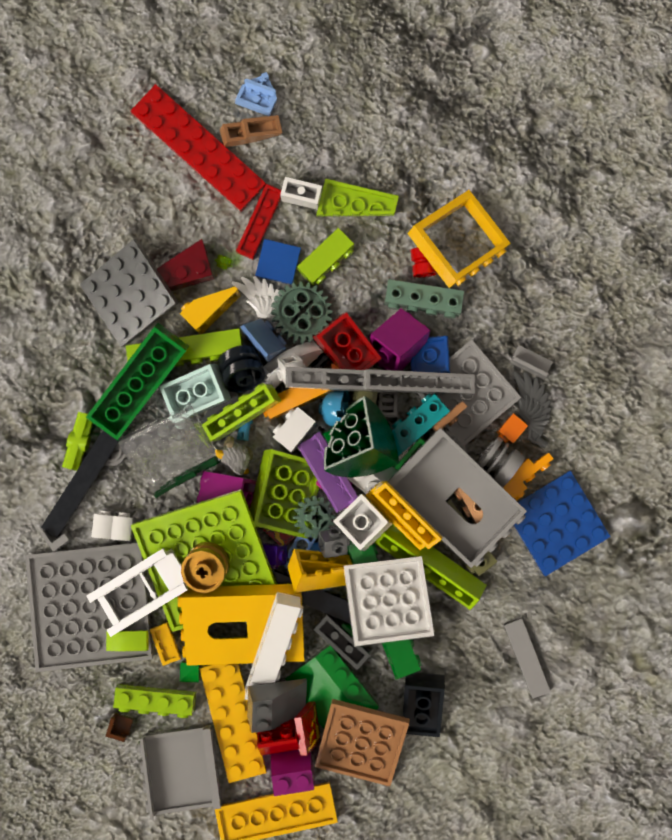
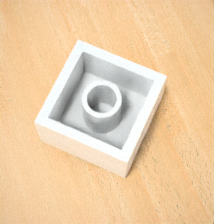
[273,407,316,454]
[333,494,392,551]

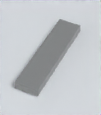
[504,618,551,699]

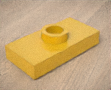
[149,622,182,666]

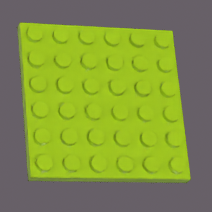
[131,489,277,632]

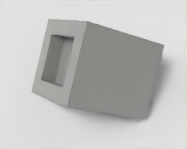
[40,528,73,552]

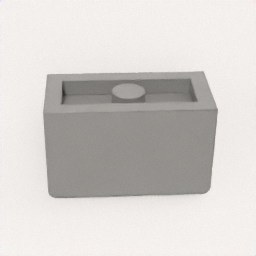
[509,345,553,379]

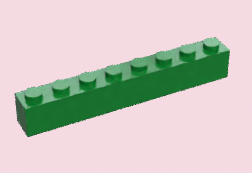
[347,539,422,680]

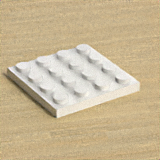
[344,556,434,647]

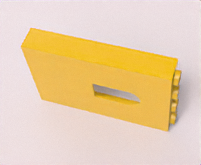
[178,584,305,666]

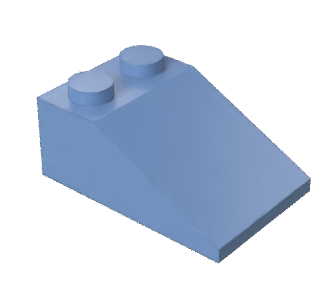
[240,319,287,363]

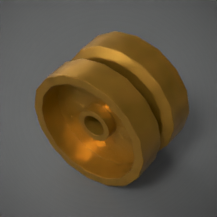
[181,542,230,593]

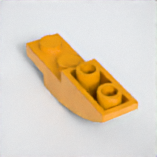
[503,453,553,501]

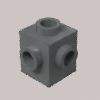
[319,528,350,558]

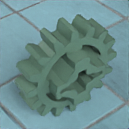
[293,496,336,539]

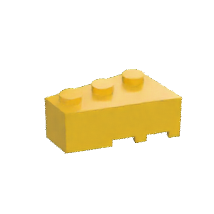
[287,549,352,593]

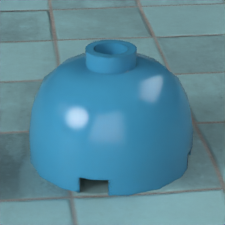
[319,390,351,427]

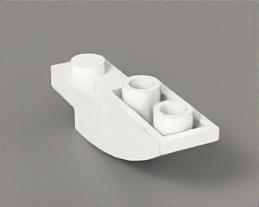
[261,341,323,389]

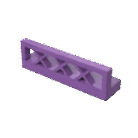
[298,432,358,513]

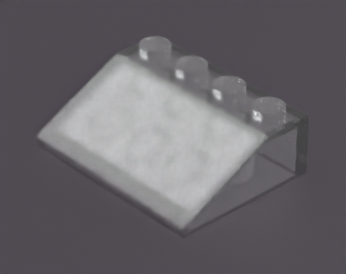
[118,404,216,487]

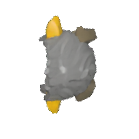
[215,436,253,475]

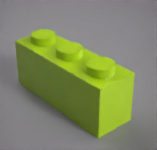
[297,228,354,286]

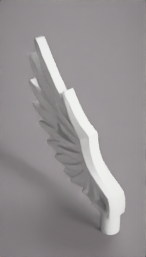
[232,276,286,334]

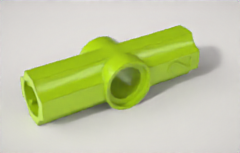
[62,412,93,471]

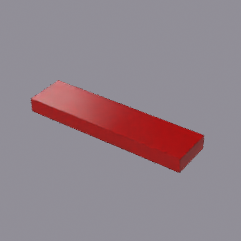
[235,184,281,260]

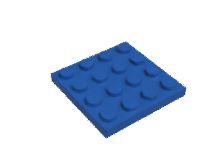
[513,471,611,576]

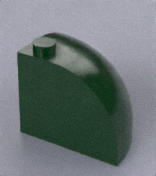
[324,396,400,477]

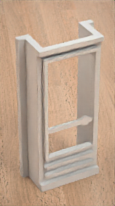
[87,548,188,637]

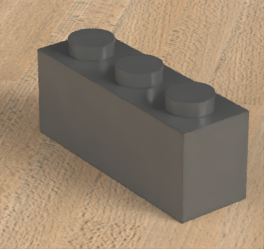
[314,614,370,670]

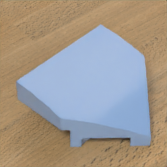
[235,72,277,116]

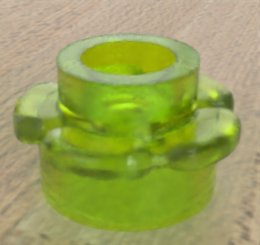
[214,254,233,270]

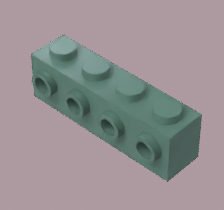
[384,279,464,319]

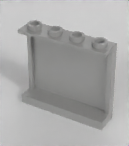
[138,725,223,819]

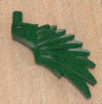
[154,455,221,498]

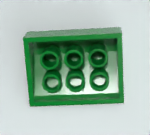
[285,644,379,729]

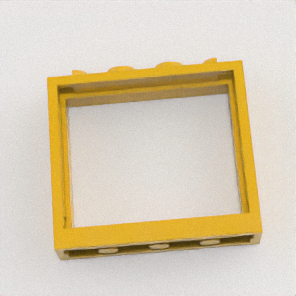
[407,190,511,288]

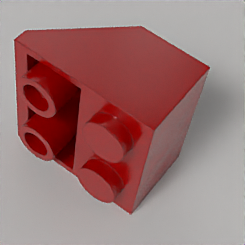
[257,719,299,755]

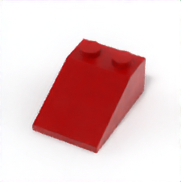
[313,312,382,370]

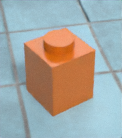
[496,413,528,444]

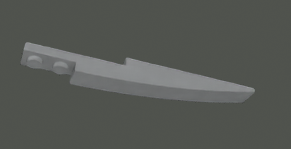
[286,367,475,394]

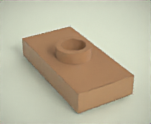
[432,401,468,432]

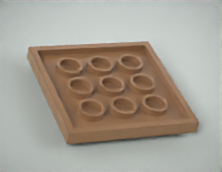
[314,699,410,786]

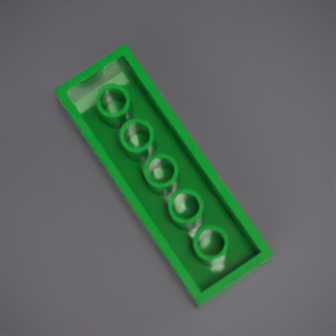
[86,323,189,440]

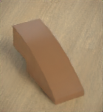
[220,115,282,147]

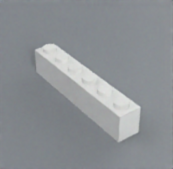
[245,592,303,700]

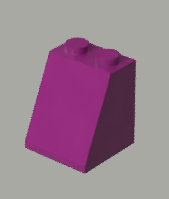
[369,308,430,371]
[196,471,257,510]
[271,750,315,796]

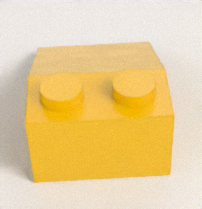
[180,287,241,334]

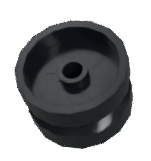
[217,345,266,393]

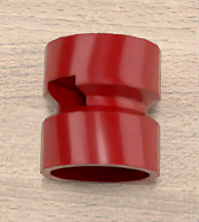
[410,247,438,278]

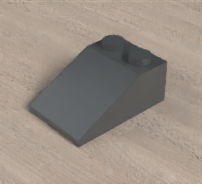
[247,678,307,733]

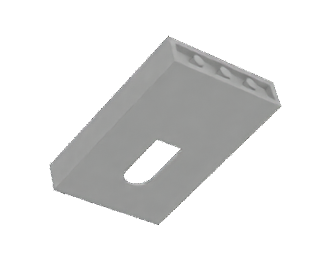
[387,428,527,568]

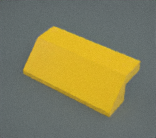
[365,481,443,550]

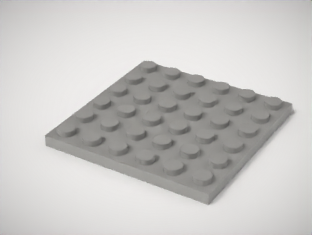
[25,543,153,672]

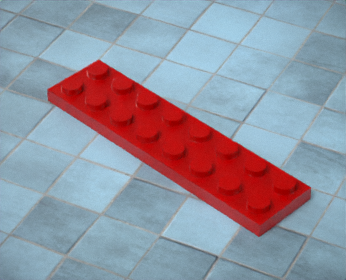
[130,84,266,212]

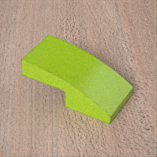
[106,630,149,651]

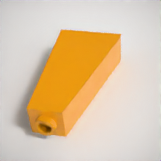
[263,388,333,420]

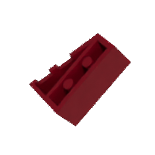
[157,239,214,291]

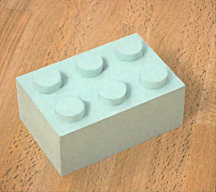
[159,364,232,422]

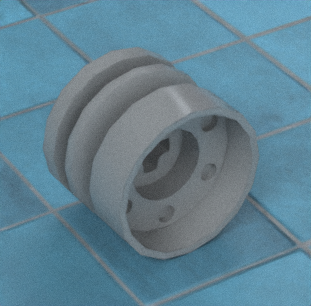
[477,437,526,488]

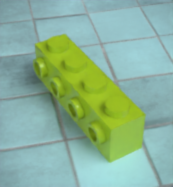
[202,383,281,441]
[113,684,197,718]

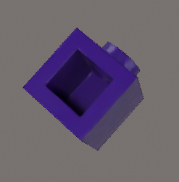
[262,543,288,569]

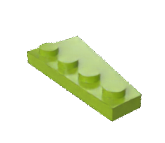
[316,179,399,217]

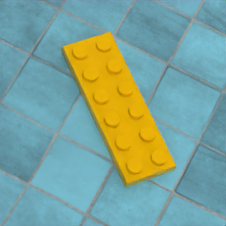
[199,664,267,783]
[215,782,338,840]

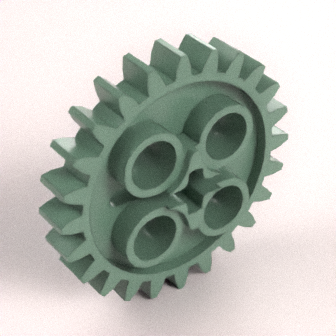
[270,281,333,344]

